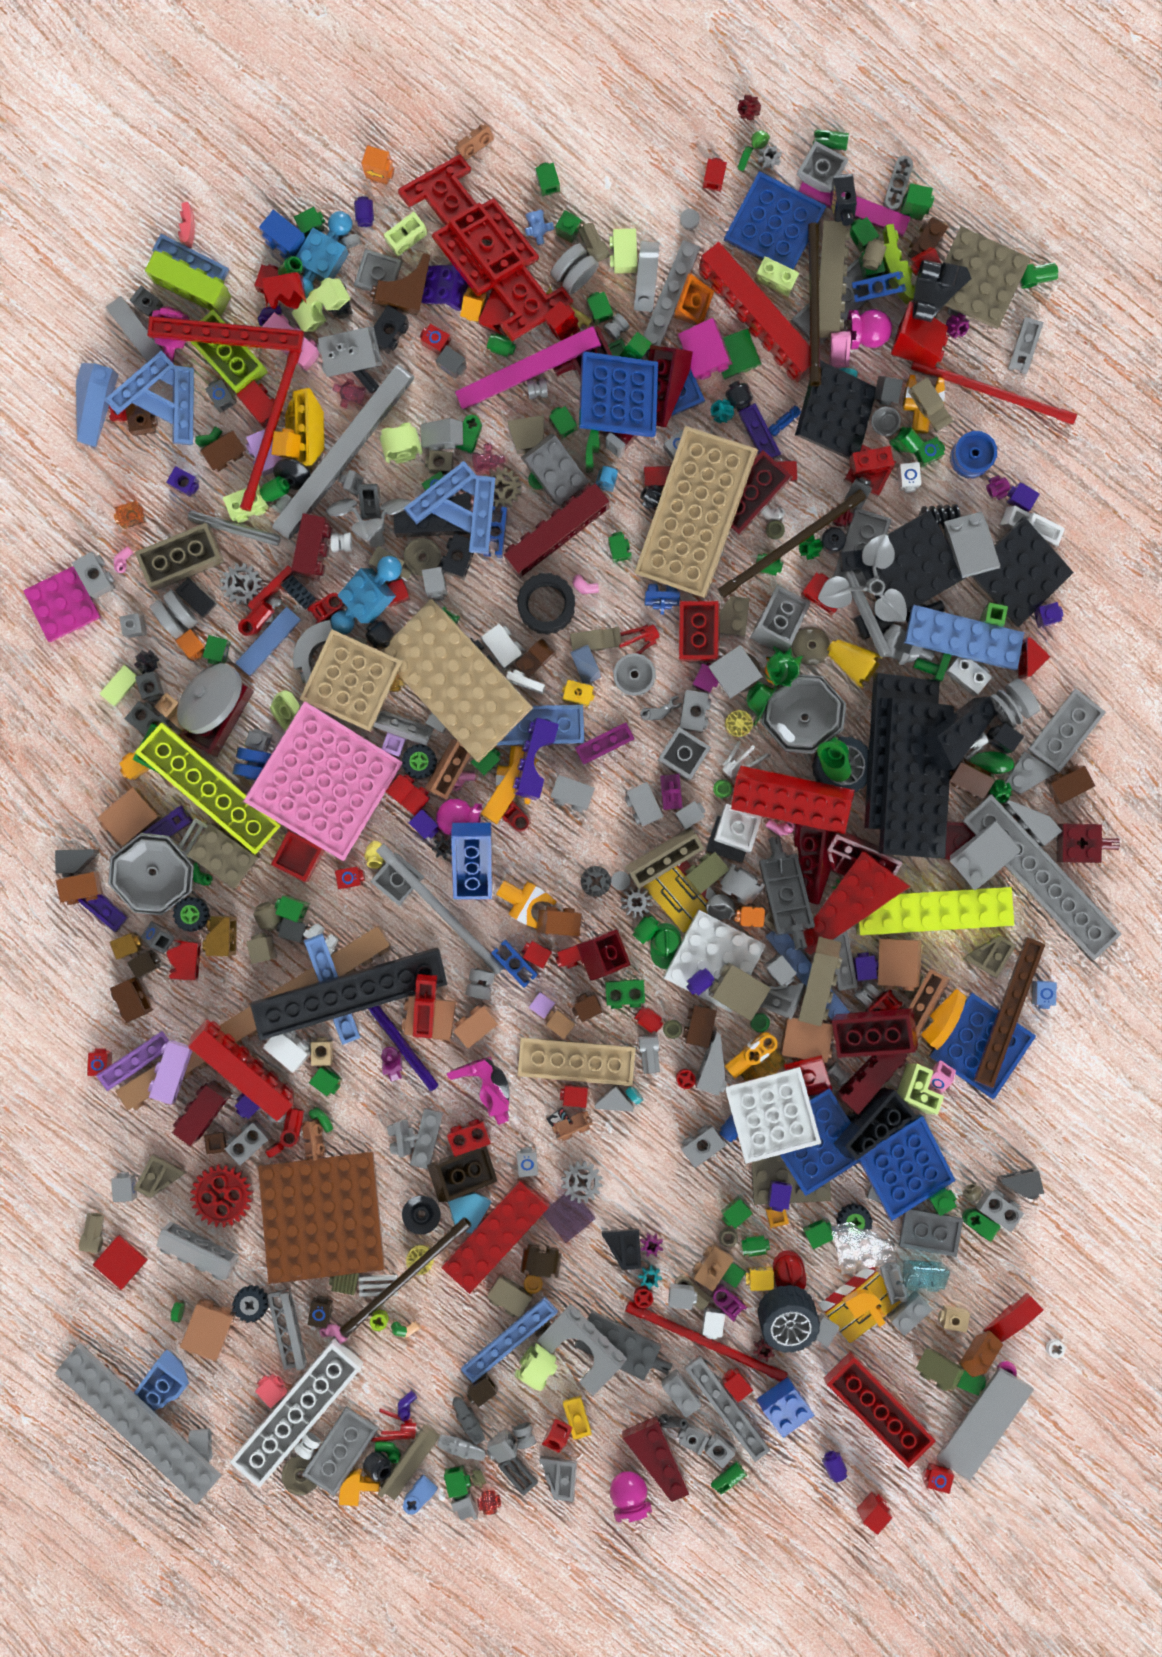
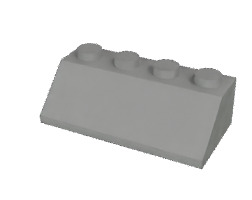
[156,1222,239,1280]

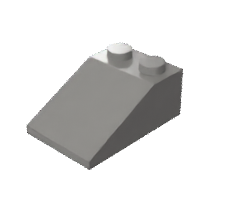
[944,511,1000,578]
[750,584,811,654]
[950,821,1021,890]
[695,1029,727,1096]

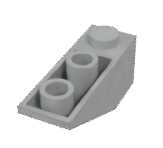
[1003,800,1062,846]

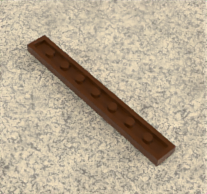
[973,937,1045,1088]

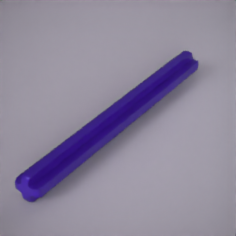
[368,1005,439,1091]

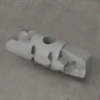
[437,1434,486,1461]

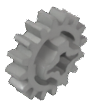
[220,563,263,605]
[561,1161,603,1204]

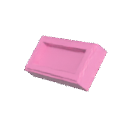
[829,331,851,368]

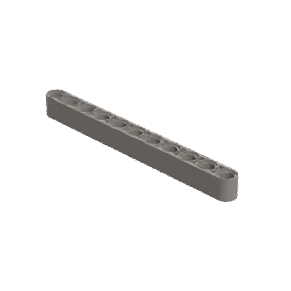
[273,364,414,540]

